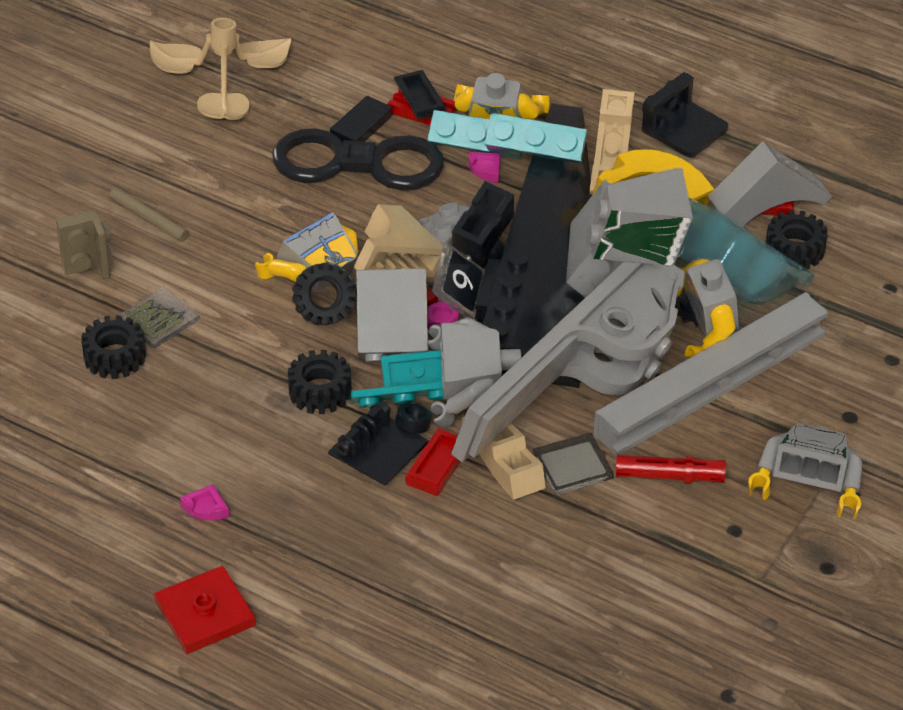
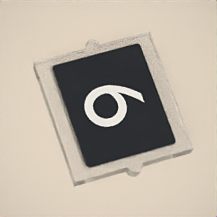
[432,243,485,320]

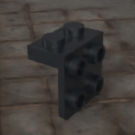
[642,72,728,158]

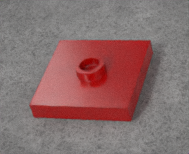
[154,565,256,654]

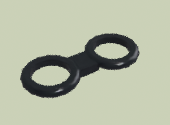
[272,128,444,190]

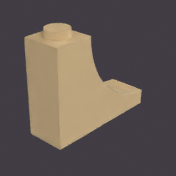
[354,204,448,277]

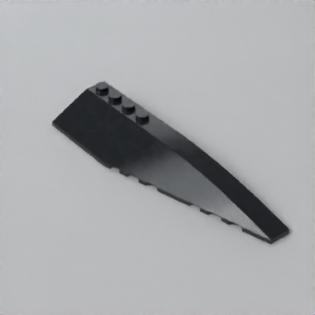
[483,104,592,388]

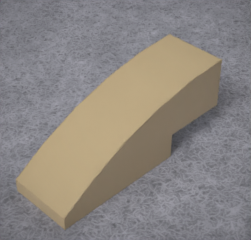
[462,417,546,500]

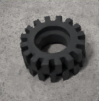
[765,210,828,270]
[292,263,356,325]
[81,315,146,379]
[288,349,352,414]

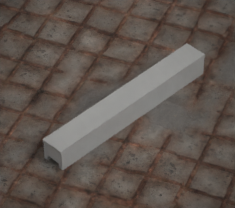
[593,292,829,456]

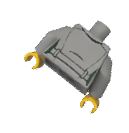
[748,423,862,520]

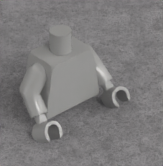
[427,318,521,428]

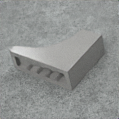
[708,141,833,228]

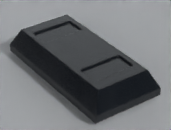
[394,70,446,120]

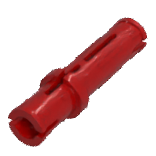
[616,454,726,484]

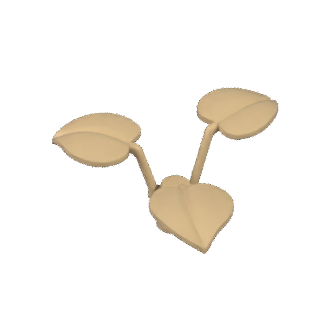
[150,18,291,120]

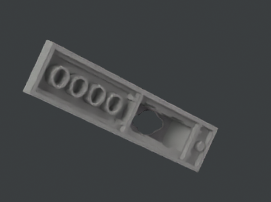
[451,262,685,462]

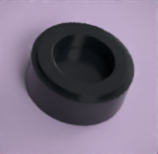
[395,403,432,433]

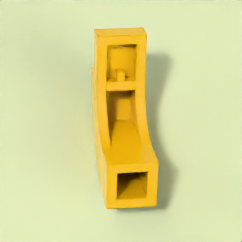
[592,150,714,214]

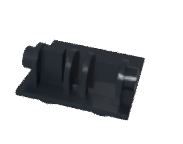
[328,401,428,486]

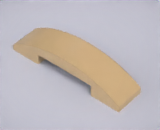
[589,89,634,195]

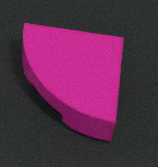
[468,152,500,183]
[180,484,229,520]

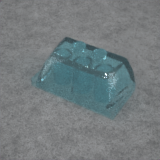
[678,198,815,305]

